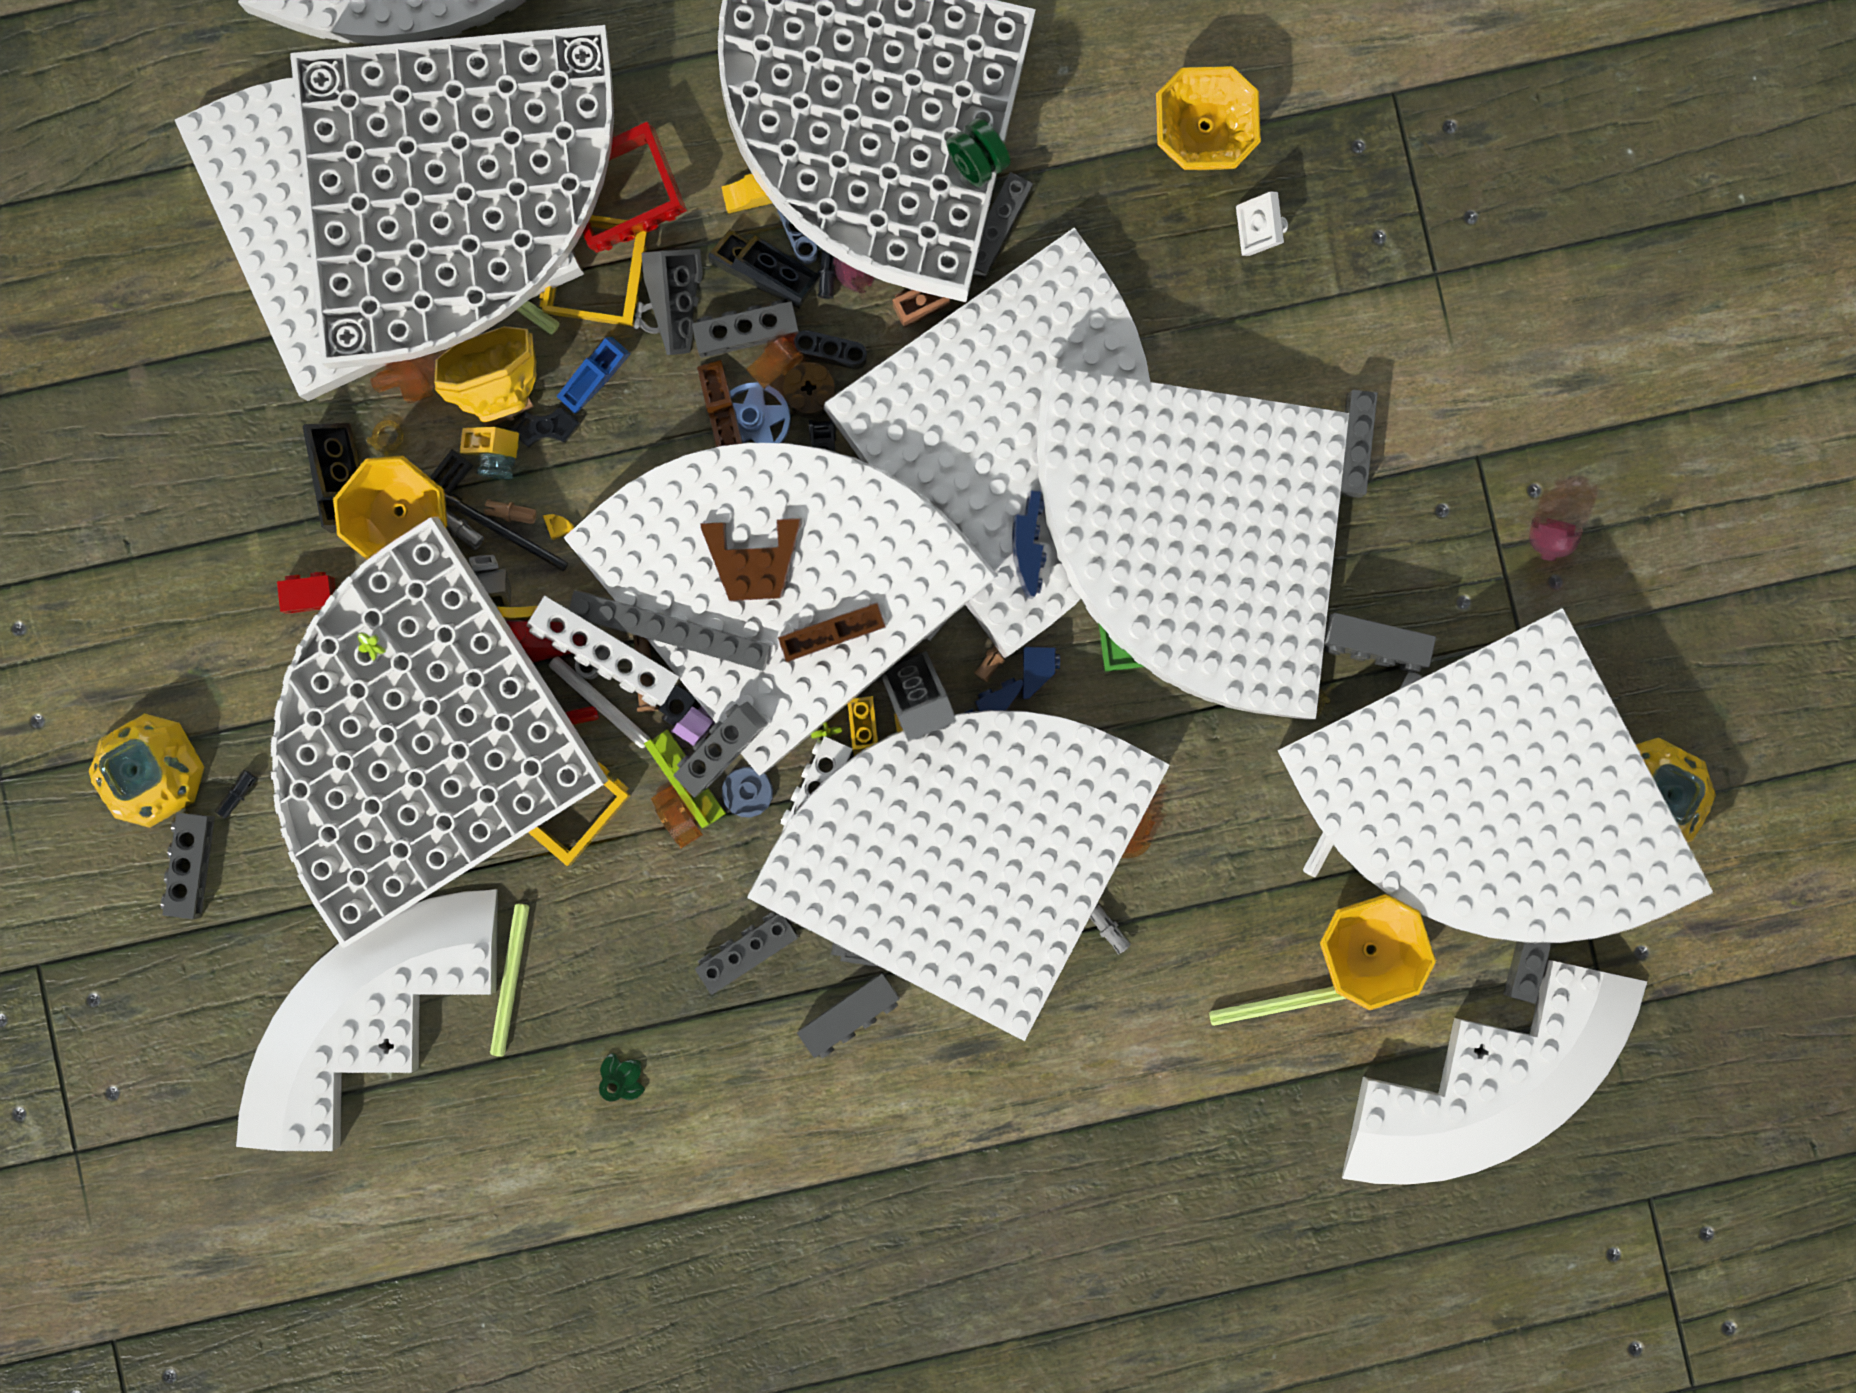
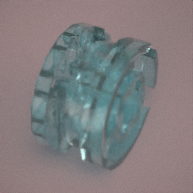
[477,453,515,480]

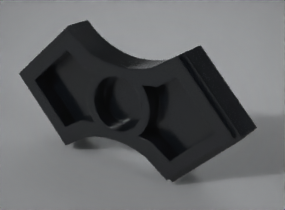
[509,407,581,448]

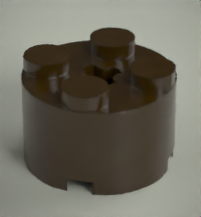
[783,362,836,418]

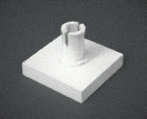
[1236,192,1288,256]

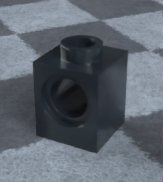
[658,685,698,726]

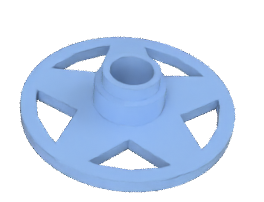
[730,383,791,444]

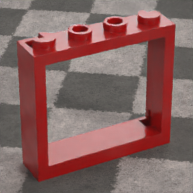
[583,122,687,253]

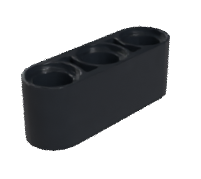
[794,330,867,369]

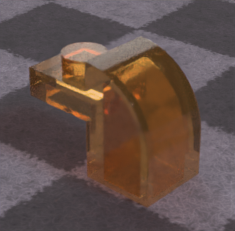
[746,337,803,389]
[370,360,433,404]
[651,785,703,848]
[1121,812,1154,858]

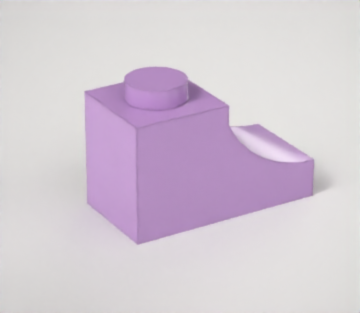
[672,706,715,746]

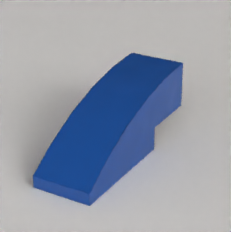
[556,337,631,413]

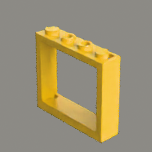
[539,215,649,327]
[528,762,631,866]

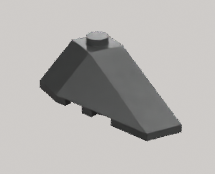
[641,249,702,355]

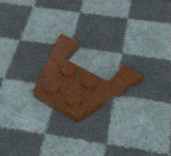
[700,518,802,601]

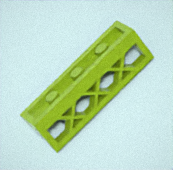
[644,729,726,828]

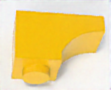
[722,174,772,213]
[460,427,519,458]

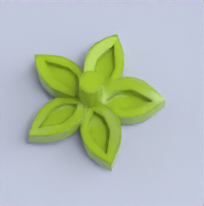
[357,632,386,661]
[811,722,842,738]

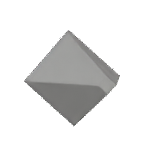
[469,555,498,573]

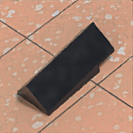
[708,229,820,309]
[303,423,360,534]

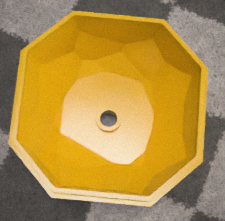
[333,456,448,560]
[1320,894,1436,1010]

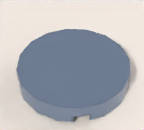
[722,767,773,818]

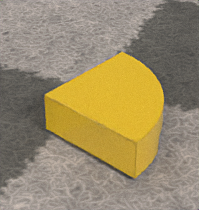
[543,514,575,540]

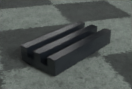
[430,449,474,495]

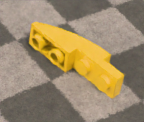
[848,696,878,757]

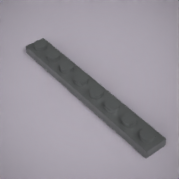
[569,590,771,671]

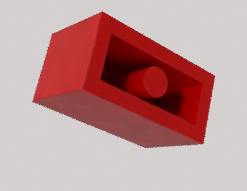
[277,572,336,614]

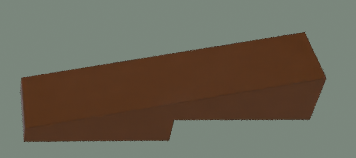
[697,360,743,447]
[777,603,886,662]

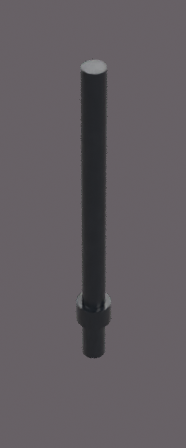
[444,492,568,571]

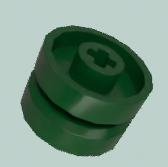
[946,117,1011,187]

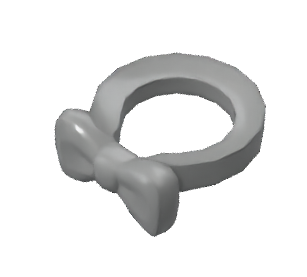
[634,302,660,334]

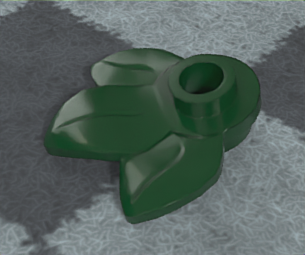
[599,1053,645,1102]

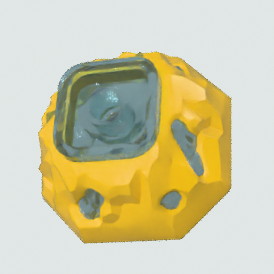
[89,714,204,828]
[1635,737,1716,843]

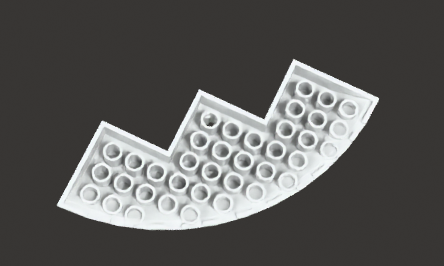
[236,889,498,1151]
[1342,959,1647,1184]

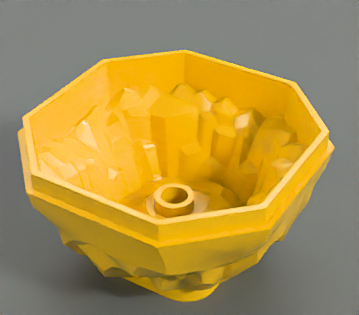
[1156,66,1261,171]
[434,326,537,422]

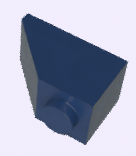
[1023,647,1060,700]

